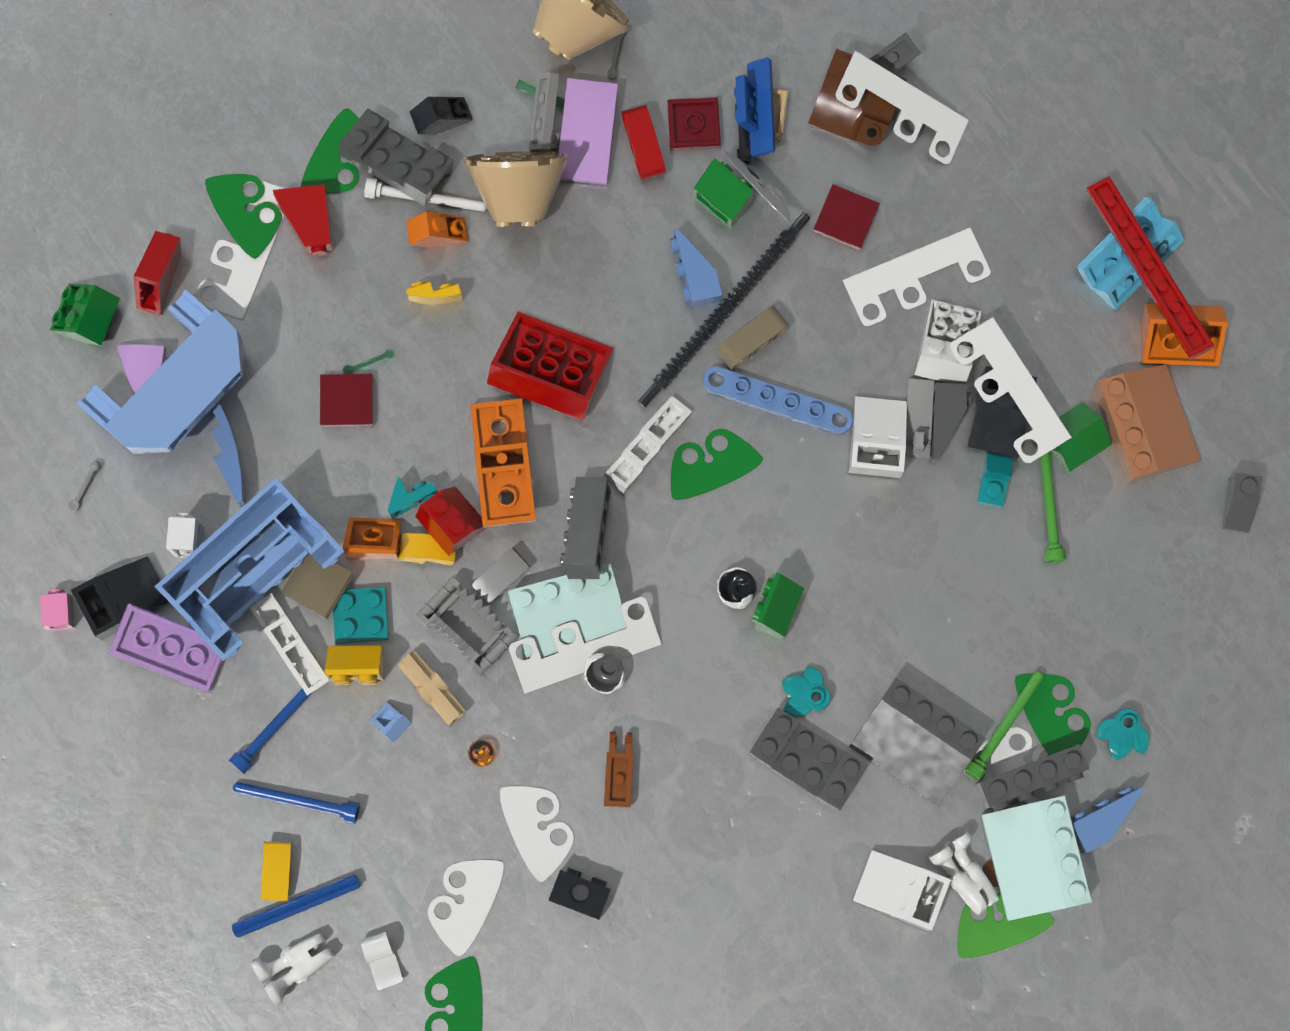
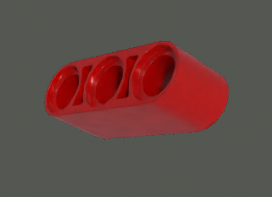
[621,105,666,180]

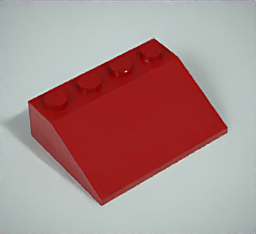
[486,311,614,421]

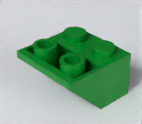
[693,158,754,229]
[50,283,120,345]
[752,572,804,640]

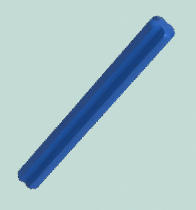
[232,874,361,937]

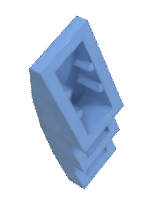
[211,401,246,508]

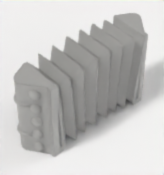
[416,577,517,676]

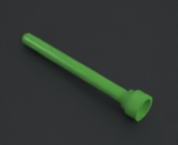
[1040,451,1066,563]
[964,671,1044,782]

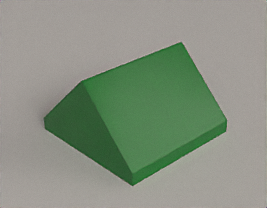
[1052,402,1112,473]

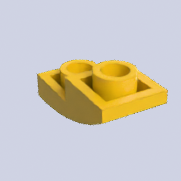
[406,281,463,305]
[398,533,456,566]
[260,841,291,901]

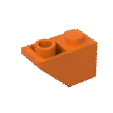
[406,211,468,248]

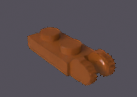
[604,732,633,808]

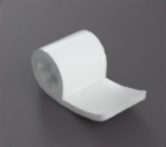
[360,931,403,990]

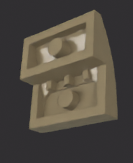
[281,553,355,619]

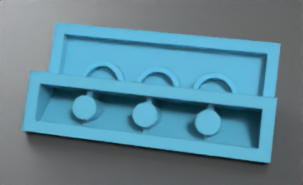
[1076,197,1185,310]

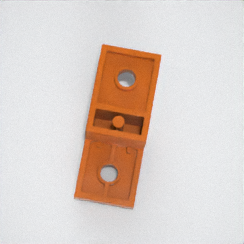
[470,398,536,528]

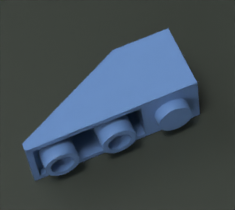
[670,228,723,309]
[1071,786,1144,854]

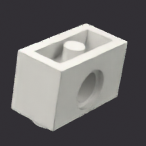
[166,513,204,558]

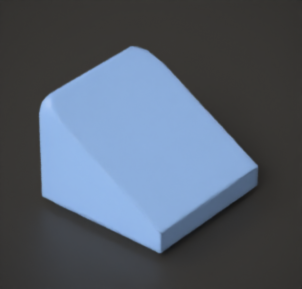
[370,701,411,742]

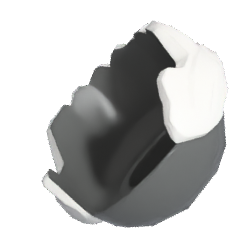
[584,653,626,694]

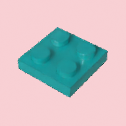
[333,587,389,644]

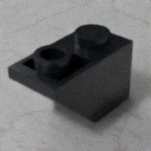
[409,97,473,134]

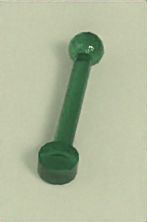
[343,349,394,374]

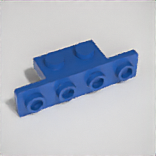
[734,57,776,157]

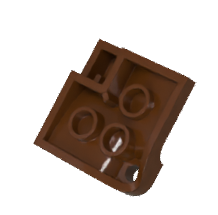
[808,49,907,147]

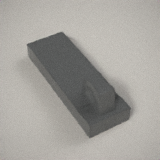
[870,32,921,73]

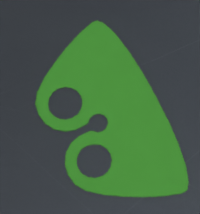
[957,891,1054,958]

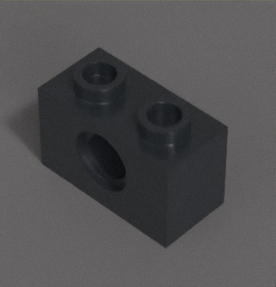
[548,867,611,920]

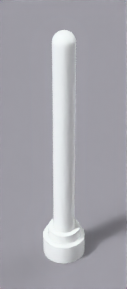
[364,177,487,212]

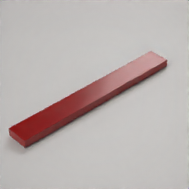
[1086,176,1214,360]

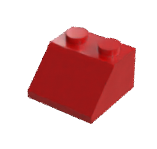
[415,486,488,556]

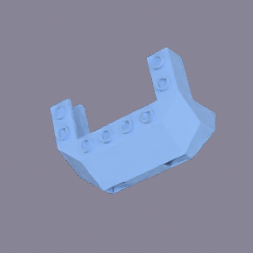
[77,289,243,454]
[154,477,344,661]

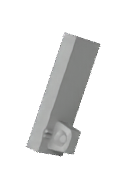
[529,72,560,151]
[905,378,934,458]

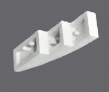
[604,396,692,493]
[249,593,330,696]

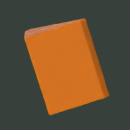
[343,517,402,560]

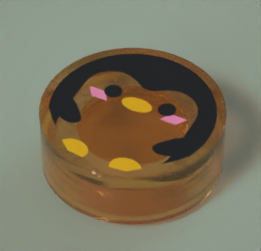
[468,740,495,767]

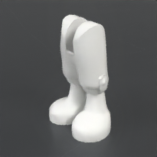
[928,831,999,915]
[250,933,335,1006]

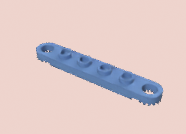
[703,367,853,434]

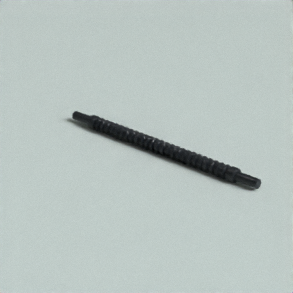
[637,212,810,408]

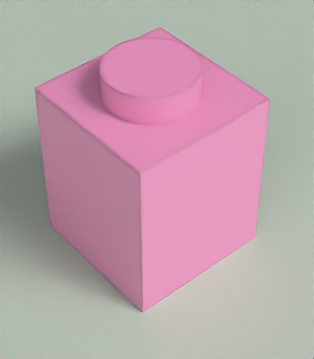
[40,589,74,630]

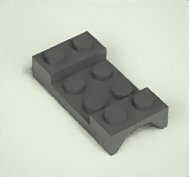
[338,108,454,206]
[749,708,869,812]

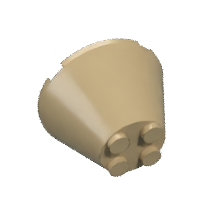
[532,0,632,61]
[464,151,568,227]

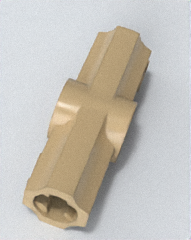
[398,651,466,726]

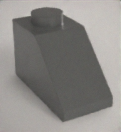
[1222,473,1262,533]

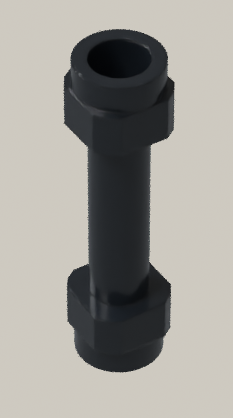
[735,104,752,165]

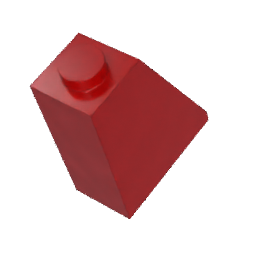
[273,185,333,256]
[134,231,181,315]

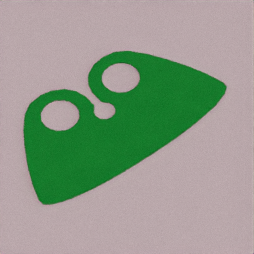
[301,108,359,193]
[205,174,281,259]
[671,429,763,500]
[1015,674,1091,755]
[424,957,482,1031]

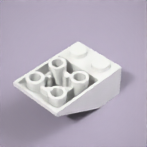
[914,299,982,384]
[848,396,907,478]
[852,850,951,931]

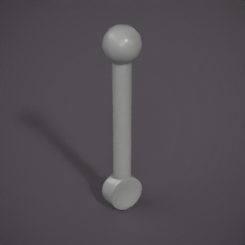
[69,461,101,511]

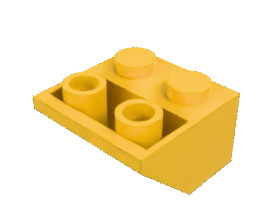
[325,646,384,686]

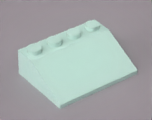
[508,563,627,659]
[981,796,1092,921]

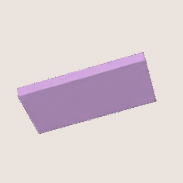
[558,78,618,185]
[107,604,222,692]

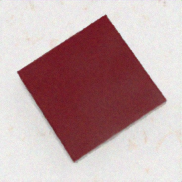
[667,97,721,151]
[813,184,880,251]
[320,374,373,427]

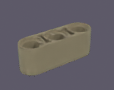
[715,306,790,371]

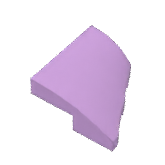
[117,344,166,395]

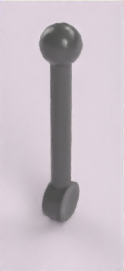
[607,33,625,79]

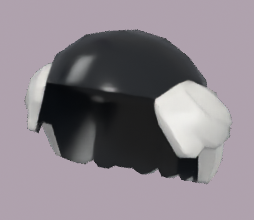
[717,567,757,609]

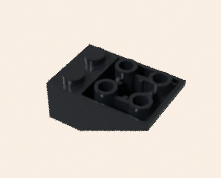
[967,366,1037,459]
[71,556,170,641]

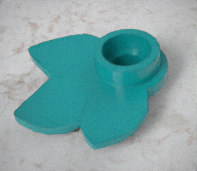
[782,666,831,717]
[1096,708,1149,760]

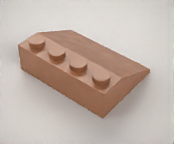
[1093,364,1201,484]

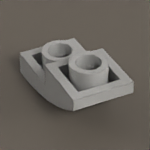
[471,547,531,604]

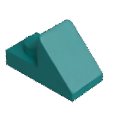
[976,452,1012,509]
[388,476,438,519]

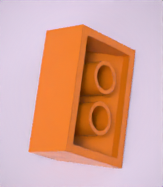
[1141,303,1228,367]

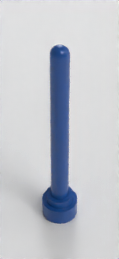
[229,689,311,774]
[232,782,360,824]

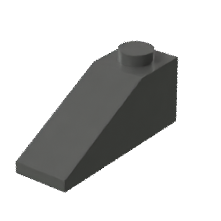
[930,383,971,465]

